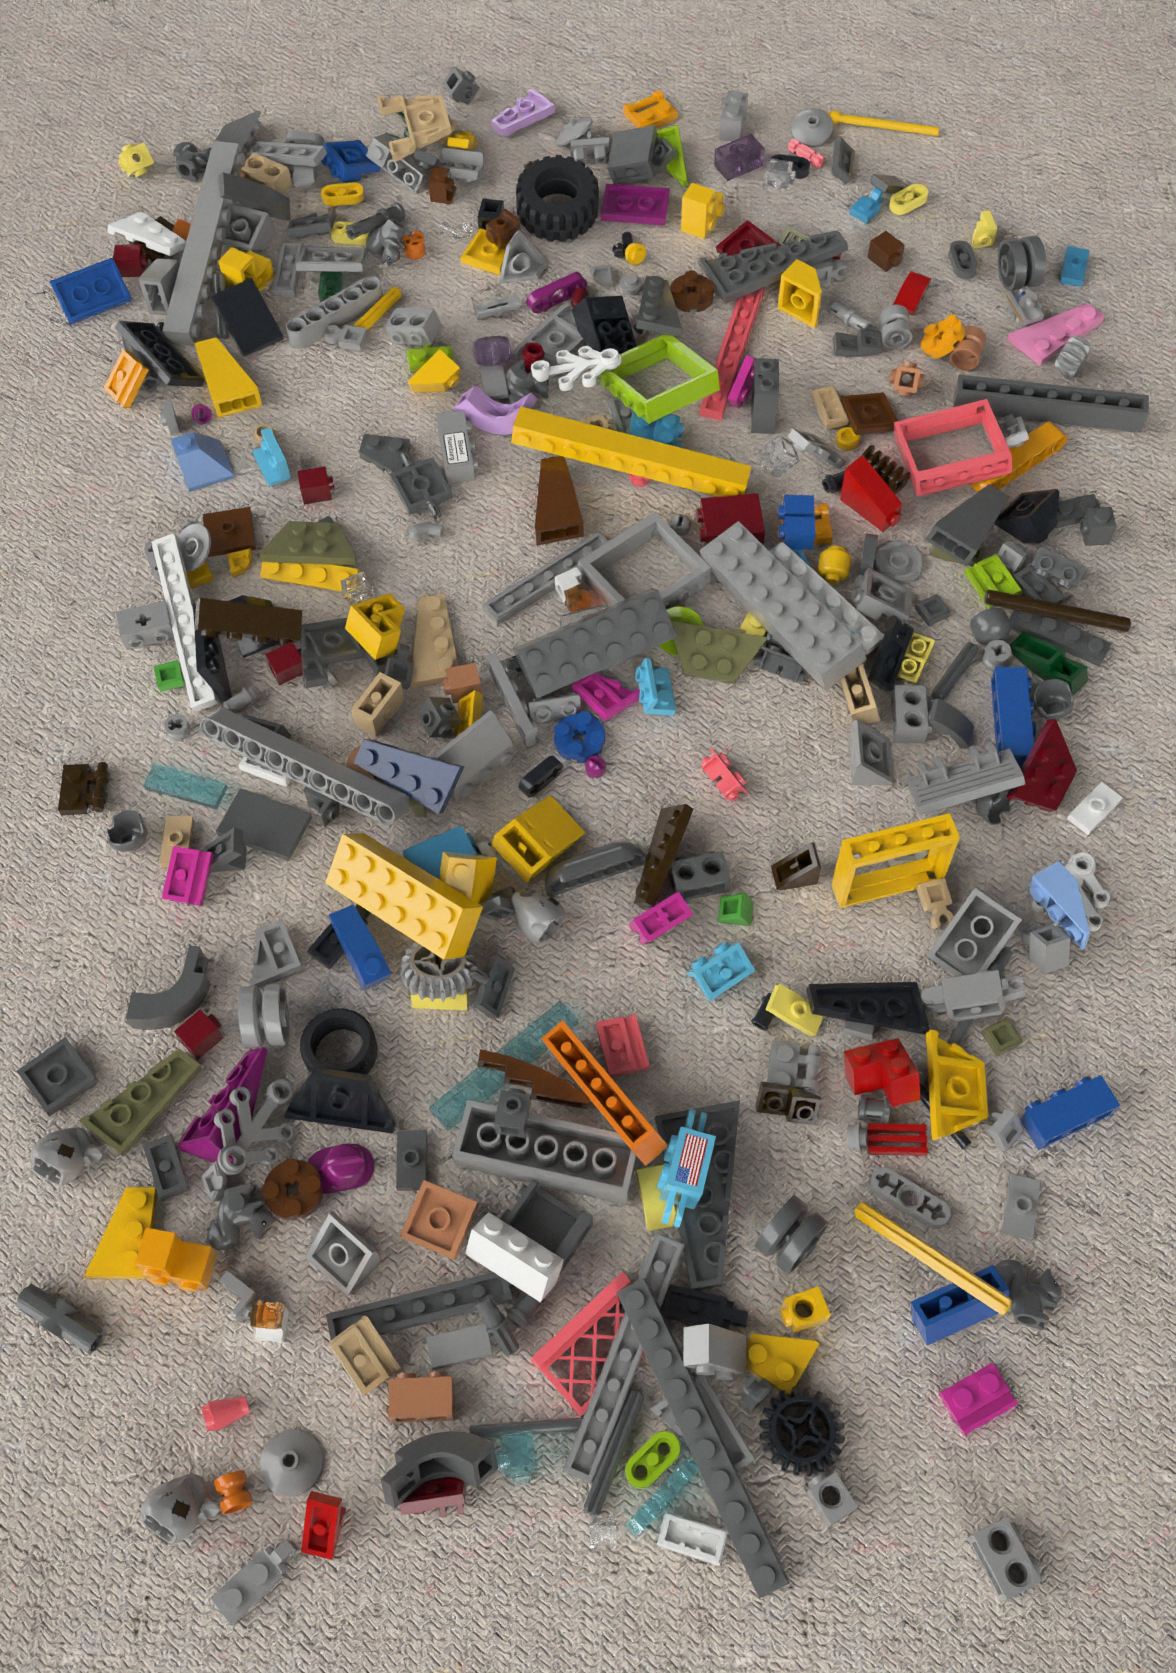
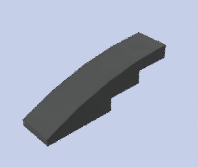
[219,172,291,221]

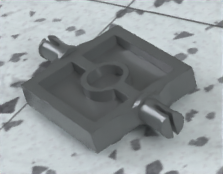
[389,452,453,519]

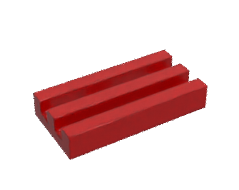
[866,1123,928,1156]

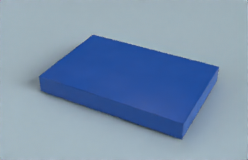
[50,258,132,325]

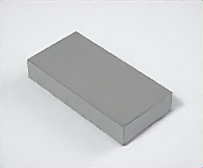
[426,1323,493,1370]

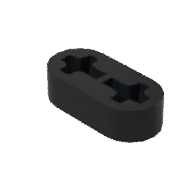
[769,154,810,179]
[518,756,563,798]

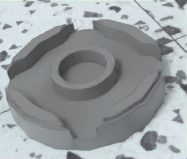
[874,541,924,585]

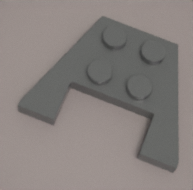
[300,618,388,688]

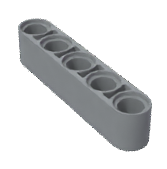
[286,276,383,349]

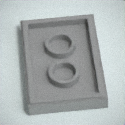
[296,246,369,272]

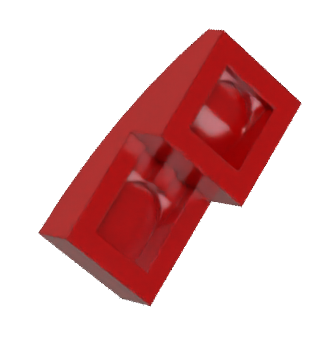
[893,271,931,316]

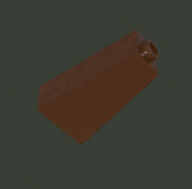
[535,456,584,546]

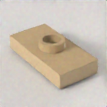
[811,385,849,430]
[160,816,195,867]

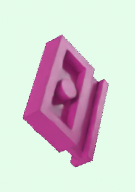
[161,846,214,907]
[938,1362,1019,1436]

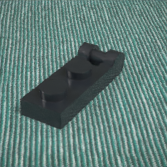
[868,615,914,691]

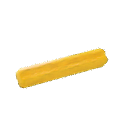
[353,286,402,331]

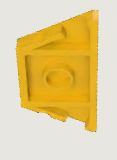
[926,1030,988,1140]

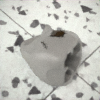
[511,889,566,944]
[31,1127,104,1186]
[141,1474,220,1543]

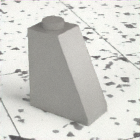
[139,258,180,315]

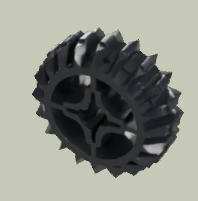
[759,1387,845,1477]

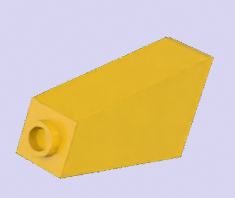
[194,337,262,418]

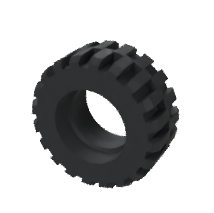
[516,155,599,242]

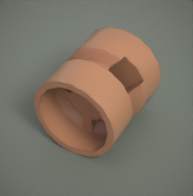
[950,326,986,371]

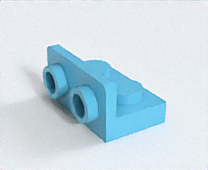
[252,427,291,486]
[635,658,676,716]
[686,941,756,1001]

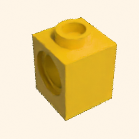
[780,1286,831,1334]

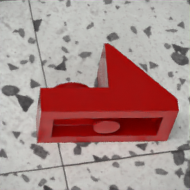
[301,1491,346,1560]

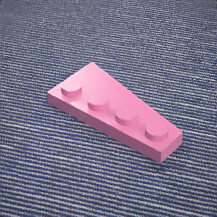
[1007,303,1104,366]

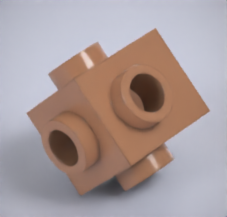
[889,361,924,397]

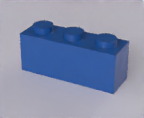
[1020,1075,1120,1150]
[910,1265,1009,1345]

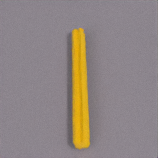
[854,1202,1012,1315]

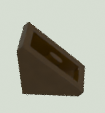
[771,842,821,890]

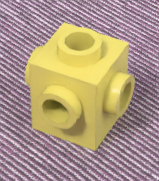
[118,142,154,177]

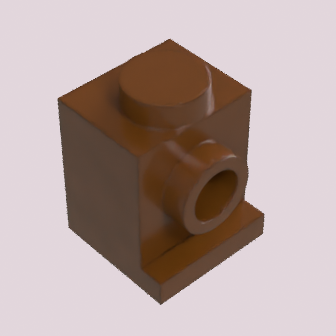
[428,166,456,205]
[486,209,520,250]

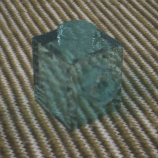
[496,1431,538,1484]

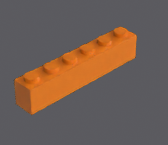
[541,1020,668,1166]

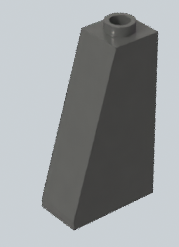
[925,484,1010,566]

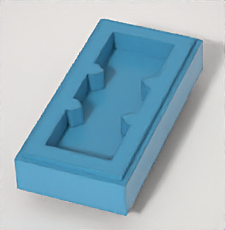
[1060,246,1089,287]

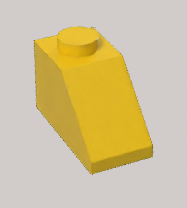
[408,349,461,393]

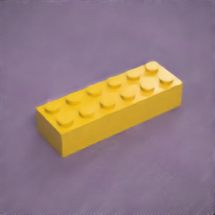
[326,833,483,960]

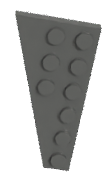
[699,230,848,304]
[655,1100,740,1291]

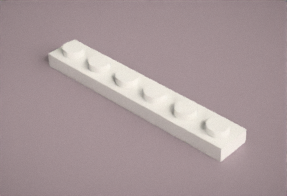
[769,542,884,655]

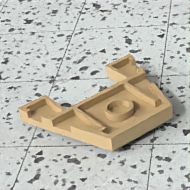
[377,95,452,162]

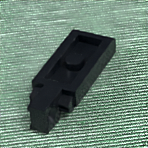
[307,904,371,970]
[662,1284,749,1330]

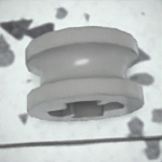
[164,715,190,741]

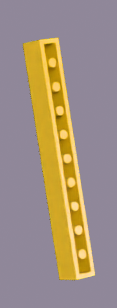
[511,406,751,497]

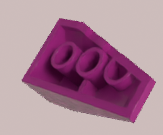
[176,1047,268,1163]

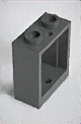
[751,358,779,434]

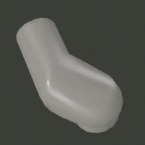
[408,522,444,541]

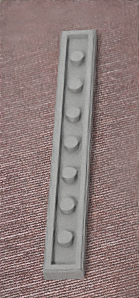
[562,1232,685,1484]

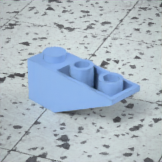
[1029,861,1090,949]

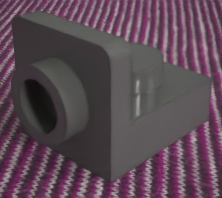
[303,786,339,827]
[480,886,516,921]

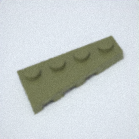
[79,1049,203,1157]

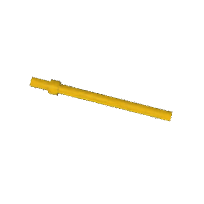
[826,110,939,136]

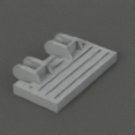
[907,741,1025,815]

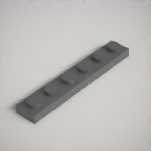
[326,1272,513,1341]

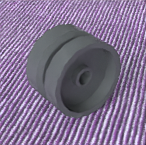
[997,235,1046,291]
[754,1195,829,1275]

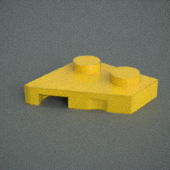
[746,1333,820,1396]

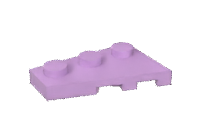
[491,88,555,137]

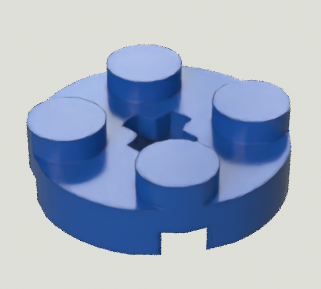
[554,711,605,763]

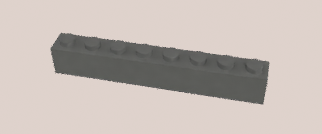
[953,374,1149,432]

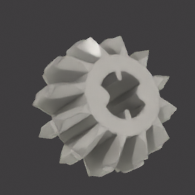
[1055,335,1092,377]

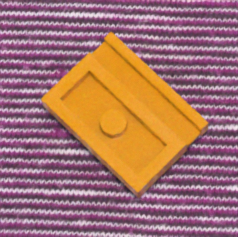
[104,349,149,409]

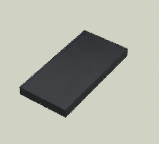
[115,321,205,387]

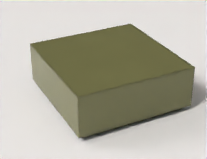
[982,1018,1023,1057]

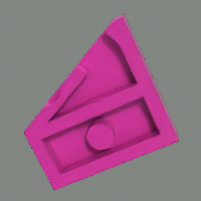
[728,355,755,409]
[572,673,640,721]

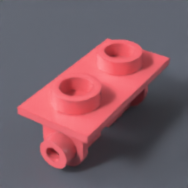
[701,748,748,802]

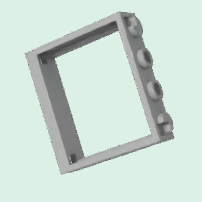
[578,512,711,610]

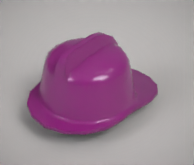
[307,1144,375,1194]

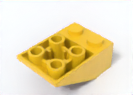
[491,795,586,884]

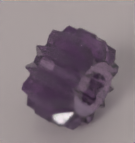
[472,335,511,366]

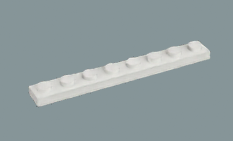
[151,533,219,712]

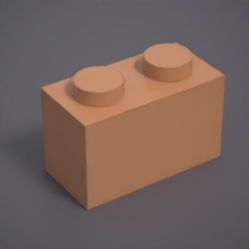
[388,1371,455,1423]

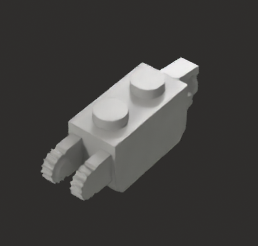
[921,970,1026,1021]

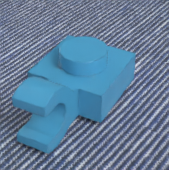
[850,187,884,224]

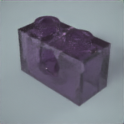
[714,134,765,181]

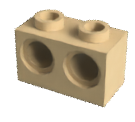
[241,153,292,194]

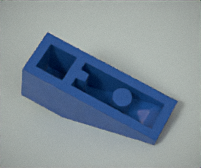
[328,904,391,991]

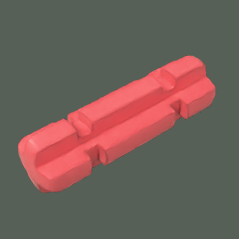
[788,139,825,168]

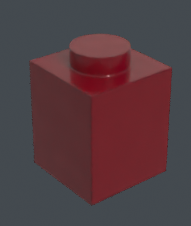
[113,244,149,277]
[297,466,335,505]
[265,641,303,686]
[174,1009,224,1060]

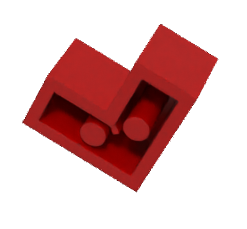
[844,1038,920,1107]

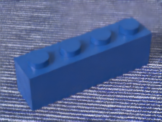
[990,667,1036,769]

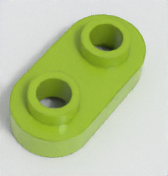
[625,1431,680,1489]

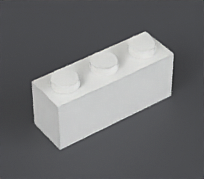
[465,1212,564,1302]

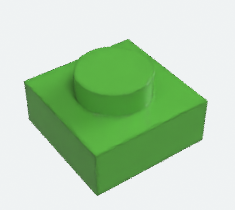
[153,660,185,692]

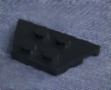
[284,1067,396,1134]

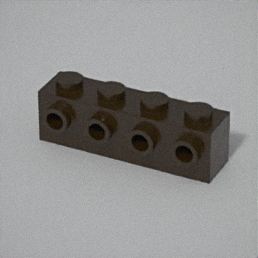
[194,598,303,646]

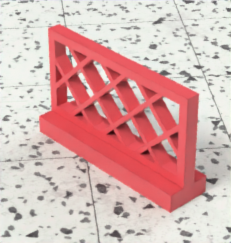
[529,1272,671,1417]

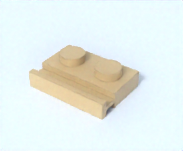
[328,1315,401,1396]

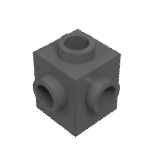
[442,67,480,105]
[417,697,462,738]

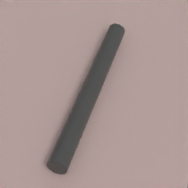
[470,1417,583,1438]

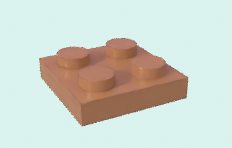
[399,1180,480,1260]

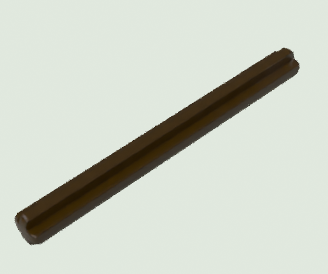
[984,590,1131,632]

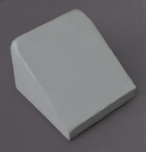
[843,1020,874,1040]

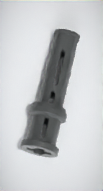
[346,202,406,240]

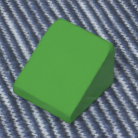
[718,893,753,926]

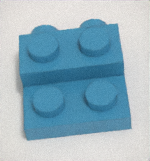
[629,412,684,448]

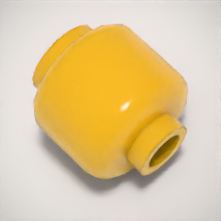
[817,546,851,584]

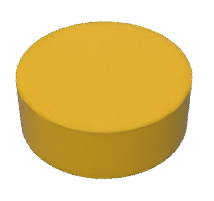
[836,427,860,451]

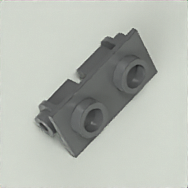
[755,645,806,683]

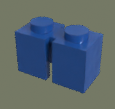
[778,495,816,550]

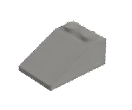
[927,888,1022,975]

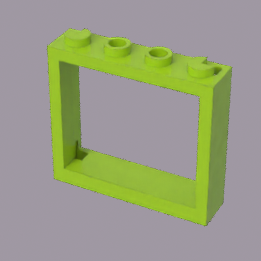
[598,334,720,424]

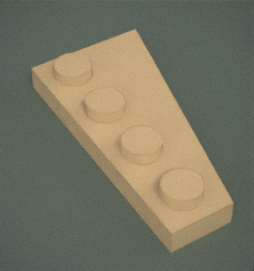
[410,593,458,689]

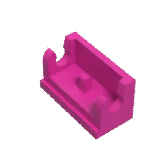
[629,891,693,944]

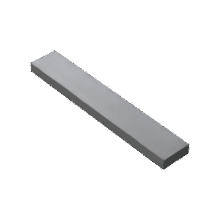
[482,531,609,626]

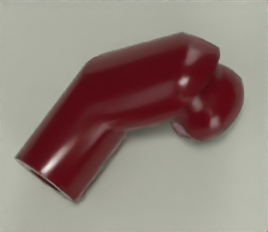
[570,287,589,308]

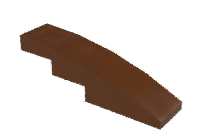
[477,1049,590,1109]

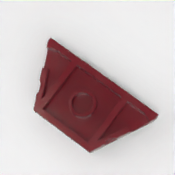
[1006,719,1077,812]

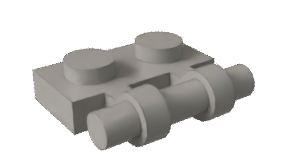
[767,1040,822,1094]

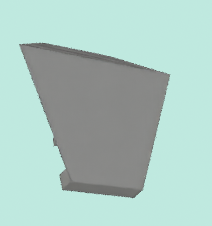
[498,230,548,284]

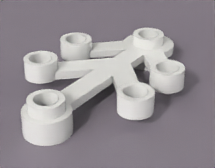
[531,346,622,391]
[1031,852,1110,934]

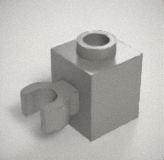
[1022,924,1070,973]

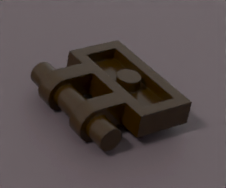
[58,762,110,815]

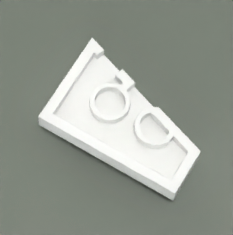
[108,212,186,256]

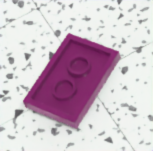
[601,184,670,226]

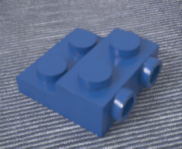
[321,140,381,183]

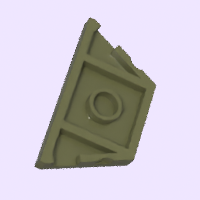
[260,521,356,565]
[670,620,766,684]

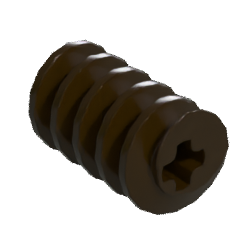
[862,445,910,494]

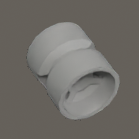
[879,305,912,350]

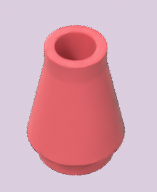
[201,1395,250,1432]

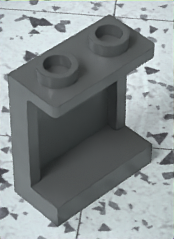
[607,125,660,184]
[500,1180,593,1275]

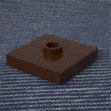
[840,392,898,435]
[202,507,256,557]

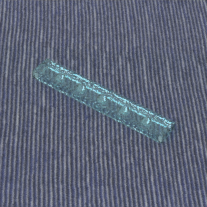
[429,1001,578,1131]

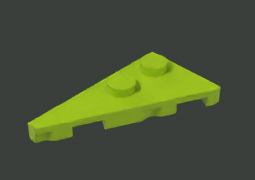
[654,125,689,187]

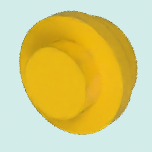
[625,243,646,266]

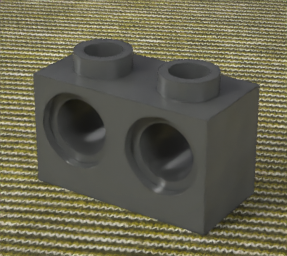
[669,851,731,901]

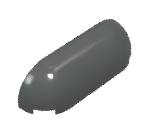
[545,841,647,897]

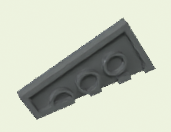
[636,276,682,337]

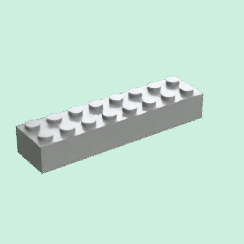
[699,521,866,691]

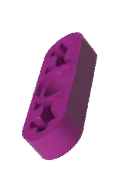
[526,272,587,313]

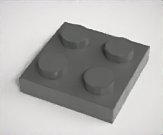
[17,1037,98,1117]

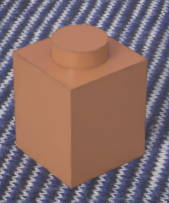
[442,663,482,703]

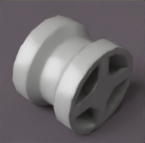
[982,640,1012,672]

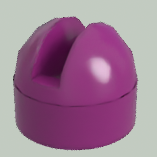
[191,404,212,424]
[585,755,606,778]

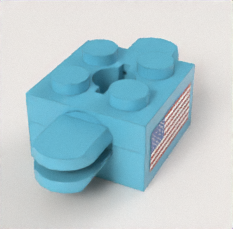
[656,1109,716,1228]

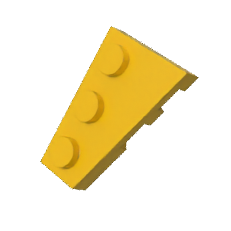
[84,1187,158,1279]

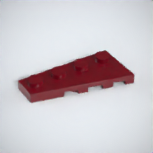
[716,220,781,256]

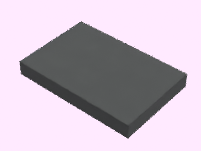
[216,788,312,861]

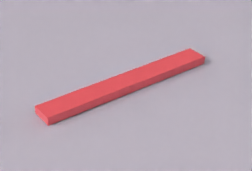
[699,287,765,421]

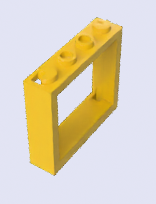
[831,813,960,909]

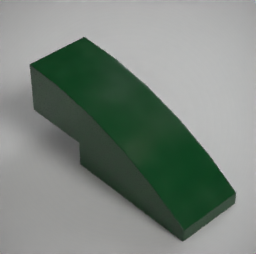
[1009,631,1088,695]

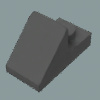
[204,827,247,872]

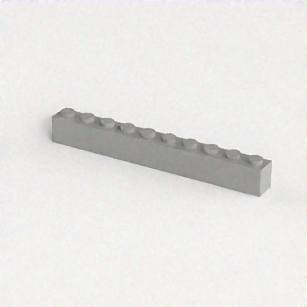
[162,141,245,346]

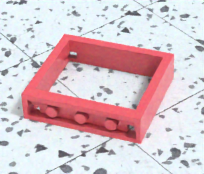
[894,399,1012,497]

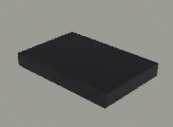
[211,278,284,357]

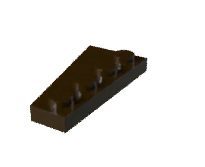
[634,804,694,908]

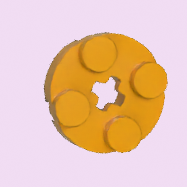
[921,314,966,359]

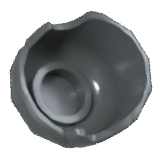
[970,608,1011,646]
[1033,679,1075,720]
[976,789,1011,825]
[106,810,148,852]

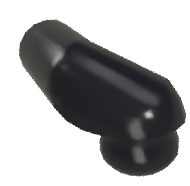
[612,232,633,258]

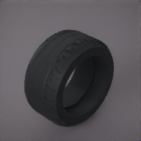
[300,1008,378,1074]

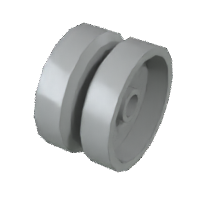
[238,983,289,1049]

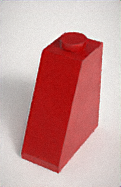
[840,455,902,532]

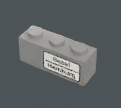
[436,410,478,484]

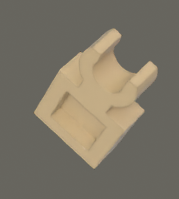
[916,878,953,929]

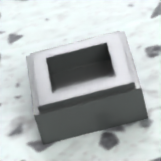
[915,594,951,627]

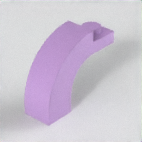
[454,385,537,435]

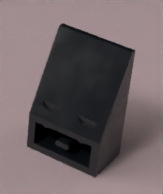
[572,295,637,355]

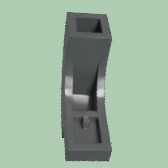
[126,946,210,1030]
[381,1431,498,1509]

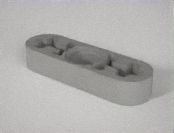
[869,1167,951,1229]

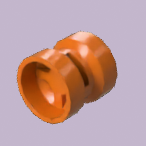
[214,1470,253,1515]

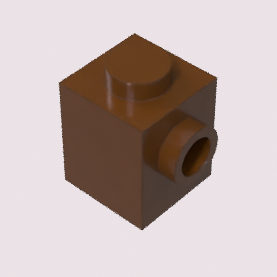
[867,231,905,272]

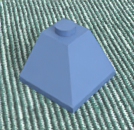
[170,432,235,492]

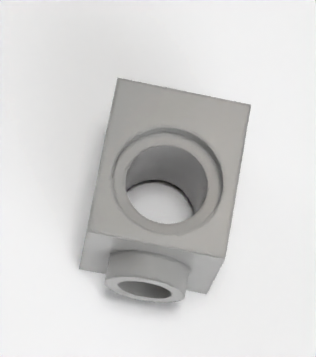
[806,1471,858,1528]

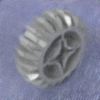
[400,943,476,1002]

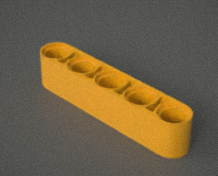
[968,421,1068,493]

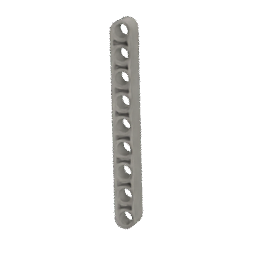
[200,708,409,825]

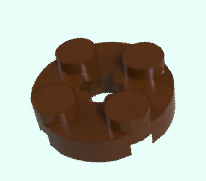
[670,270,715,312]
[262,1158,323,1220]

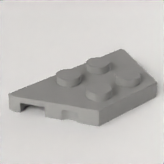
[511,302,586,366]

